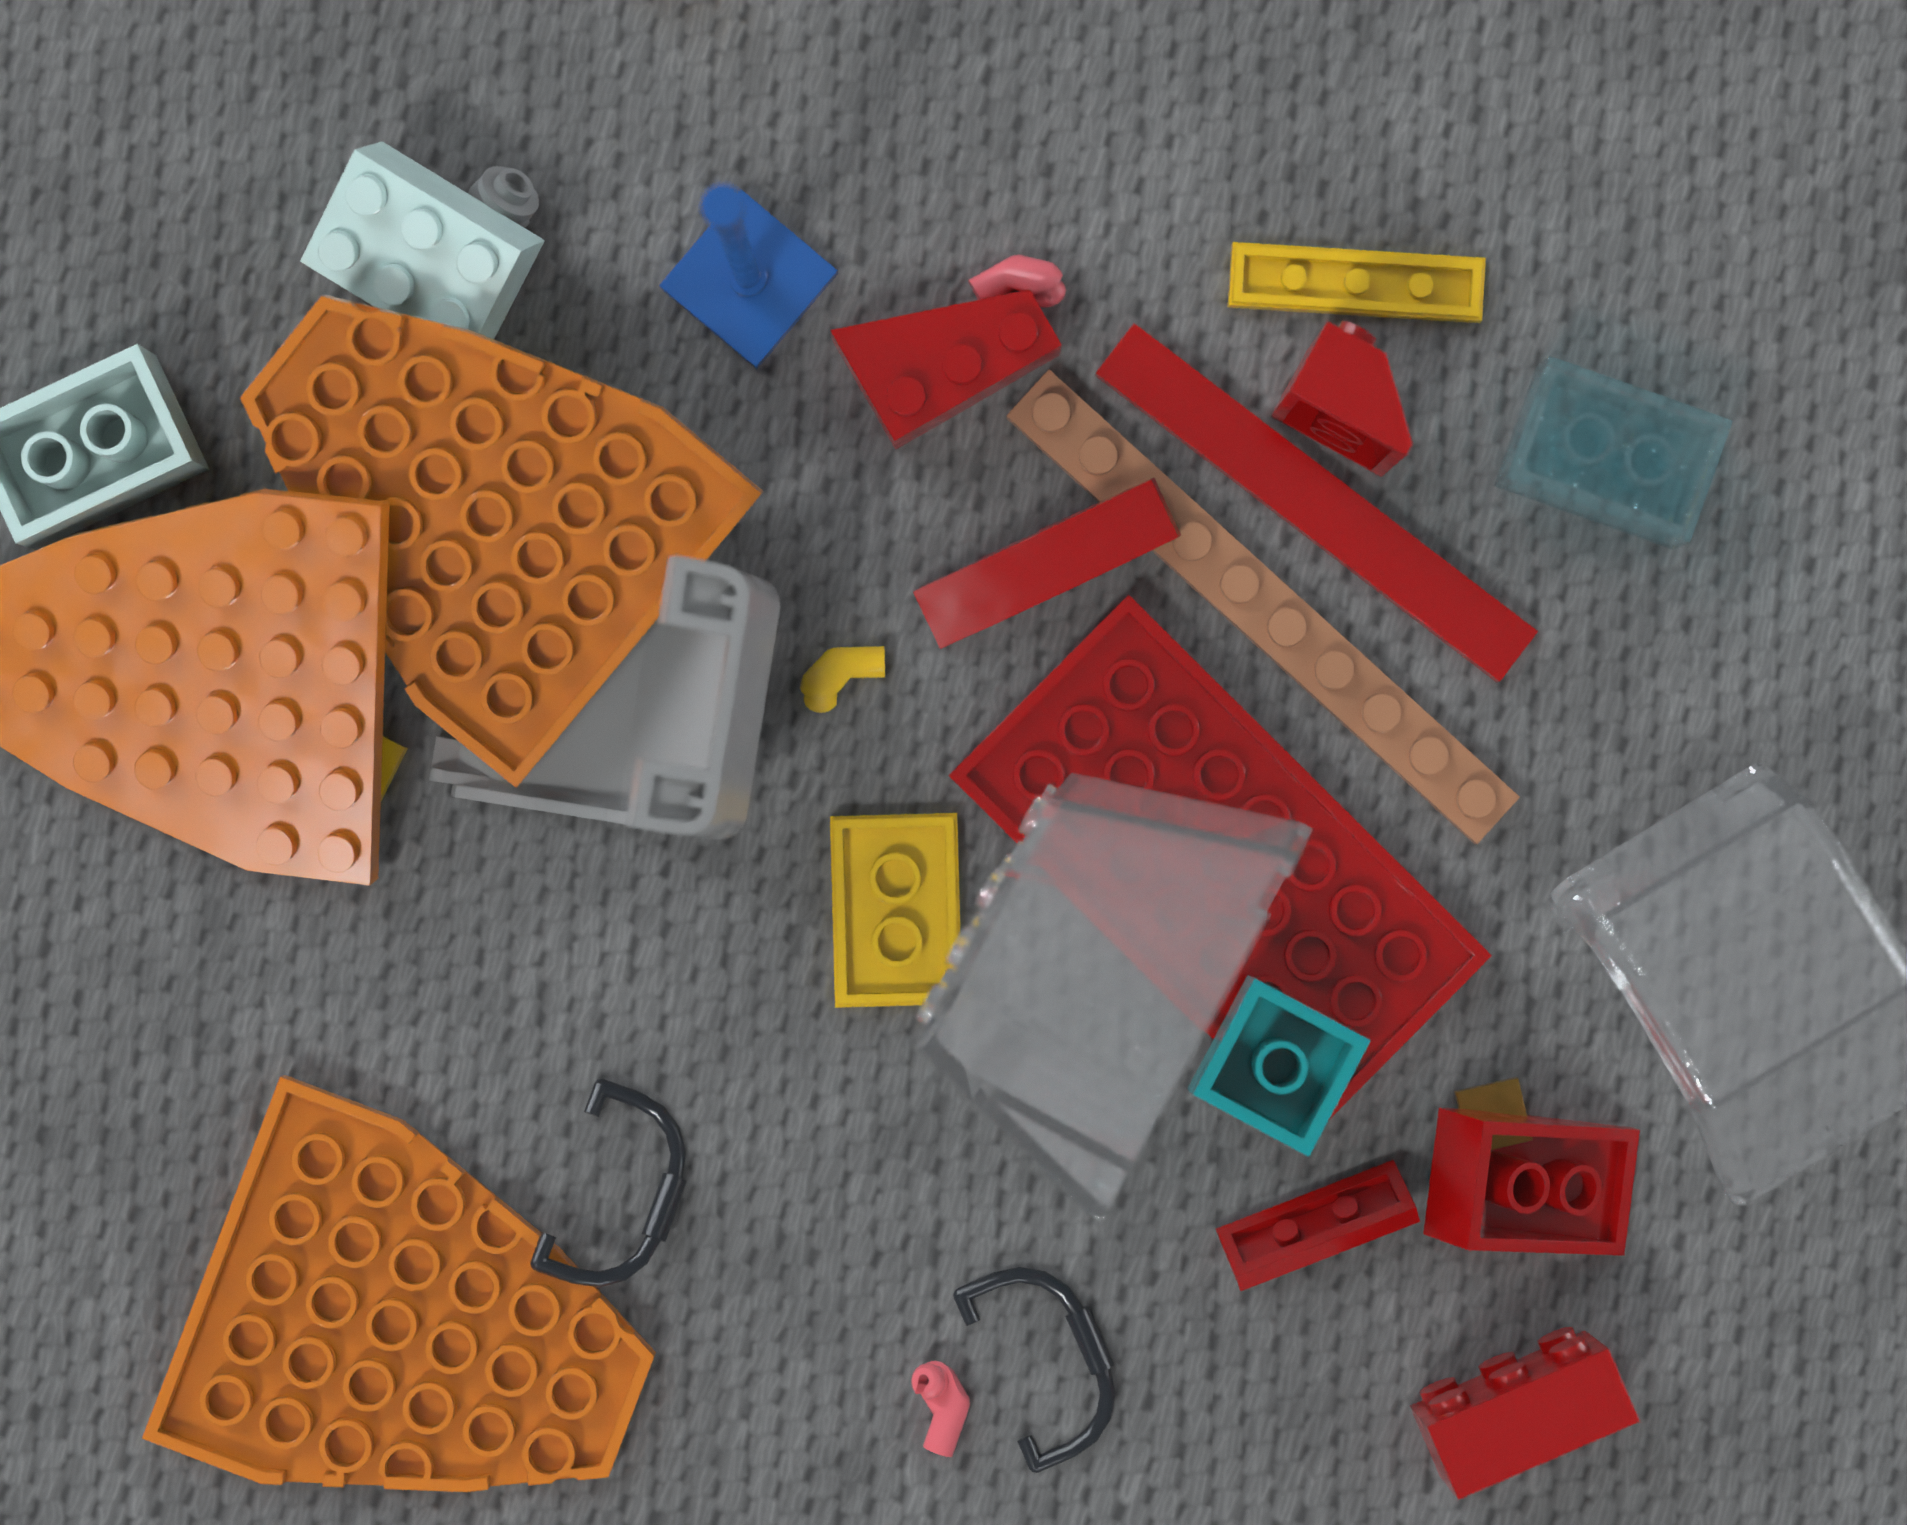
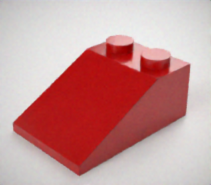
[1423,1108,1640,1256]

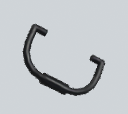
[530,1079,687,1288]
[953,1267,1116,1473]

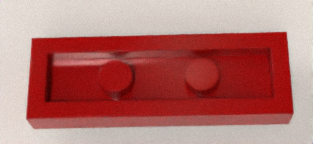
[1215,1160,1420,1292]

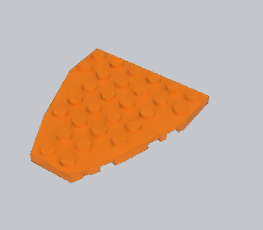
[240,295,763,788]
[0,489,390,886]
[142,1075,656,1492]

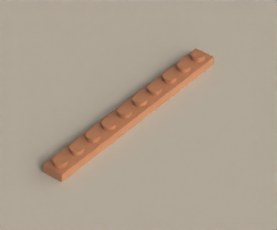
[1006,370,1520,844]

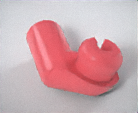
[968,255,1066,308]
[911,1361,970,1457]

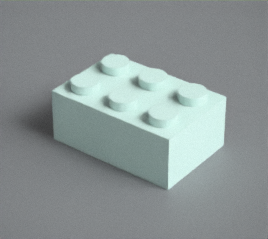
[300,141,545,339]
[0,344,209,550]

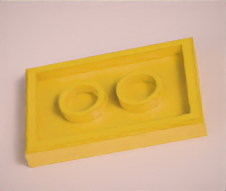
[830,813,963,1008]

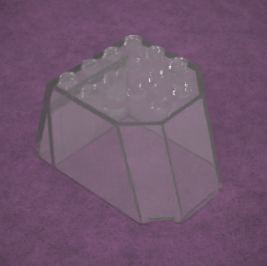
[916,773,1312,1222]

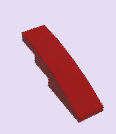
[913,477,1181,649]

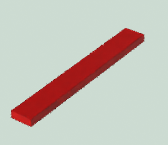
[1095,323,1538,683]

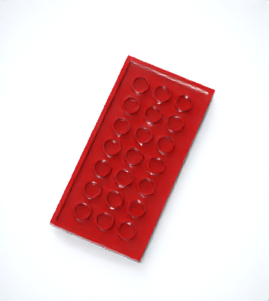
[948,595,1492,1120]

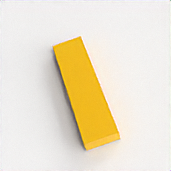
[1228,242,1486,323]

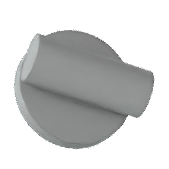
[468,166,539,228]

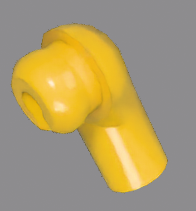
[800,646,885,713]

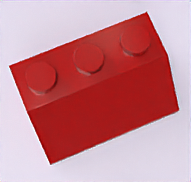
[1271,321,1413,477]

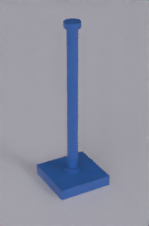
[659,184,838,369]

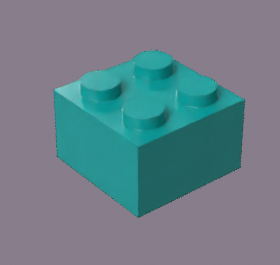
[1187,975,1371,1157]

